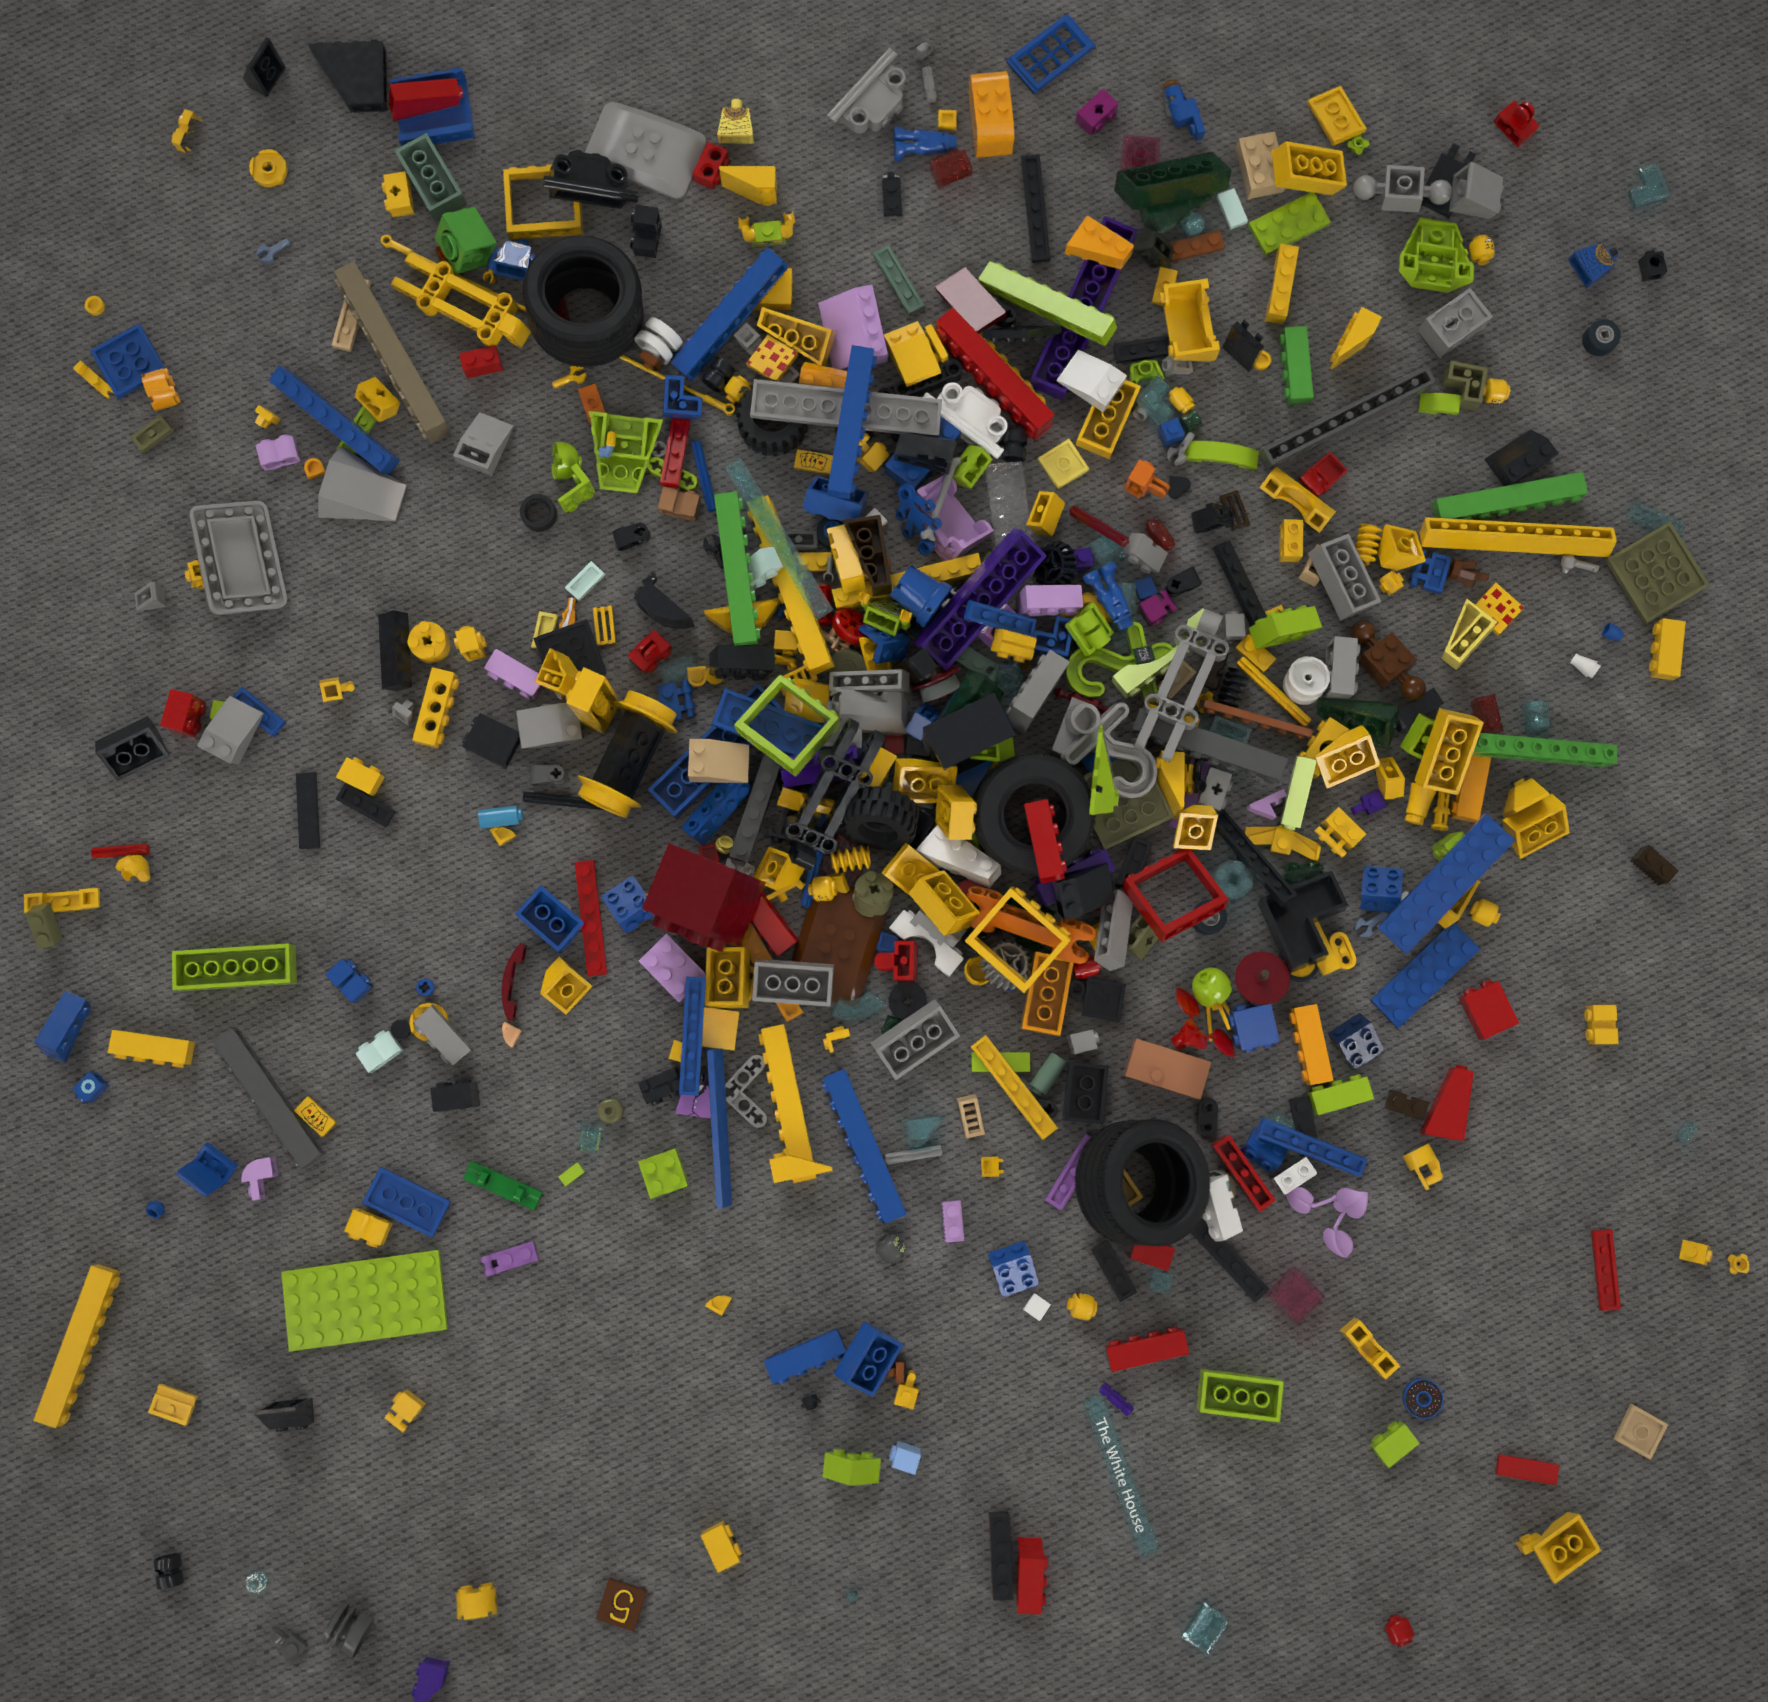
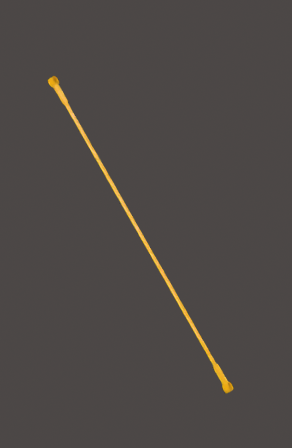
[381,235,735,416]

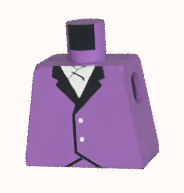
[675,1073,711,1119]

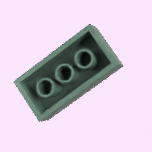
[394,133,467,221]

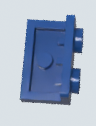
[1240,1127,1288,1173]

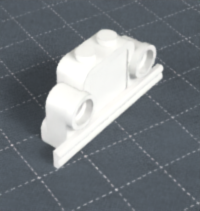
[923,382,1007,459]

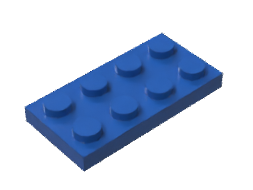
[362,1167,451,1237]

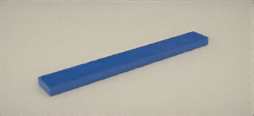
[707,1048,732,1208]

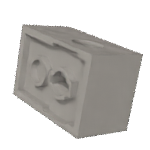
[1417,288,1493,359]

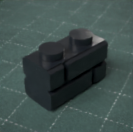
[638,1067,680,1106]

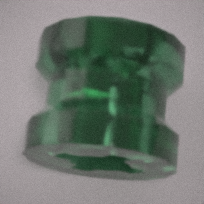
[1179,409,1202,433]

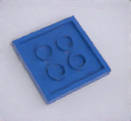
[90,324,165,399]

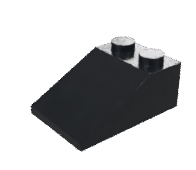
[243,37,286,97]
[1052,863,1115,920]
[255,1398,314,1432]

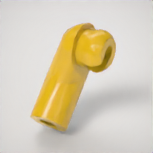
[775,655,797,671]

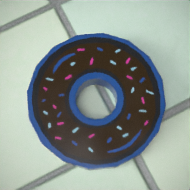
[1403,1378,1443,1419]

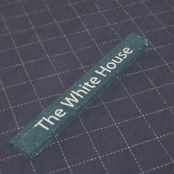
[1083,1394,1159,1556]

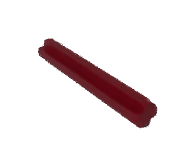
[1069,505,1130,547]

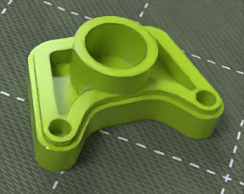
[1129,359,1164,385]

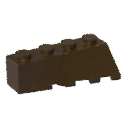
[843,515,892,596]

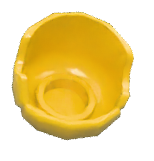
[964,956,990,985]

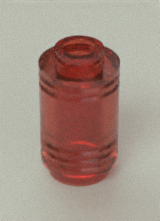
[1145,518,1176,552]

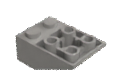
[453,412,514,476]

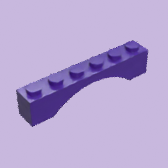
[411,1657,450,1702]

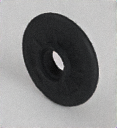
[961,927,1003,952]

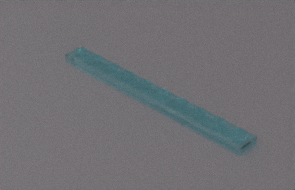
[725,458,833,620]

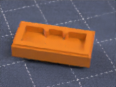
[578,384,605,425]

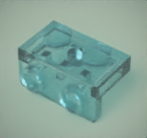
[1181,1601,1229,1655]

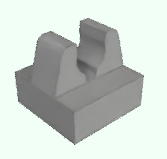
[392,700,414,726]

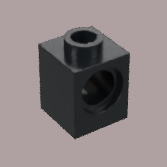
[1638,250,1668,282]

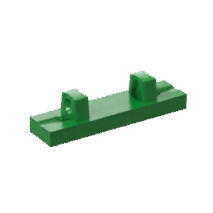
[463,1161,543,1211]

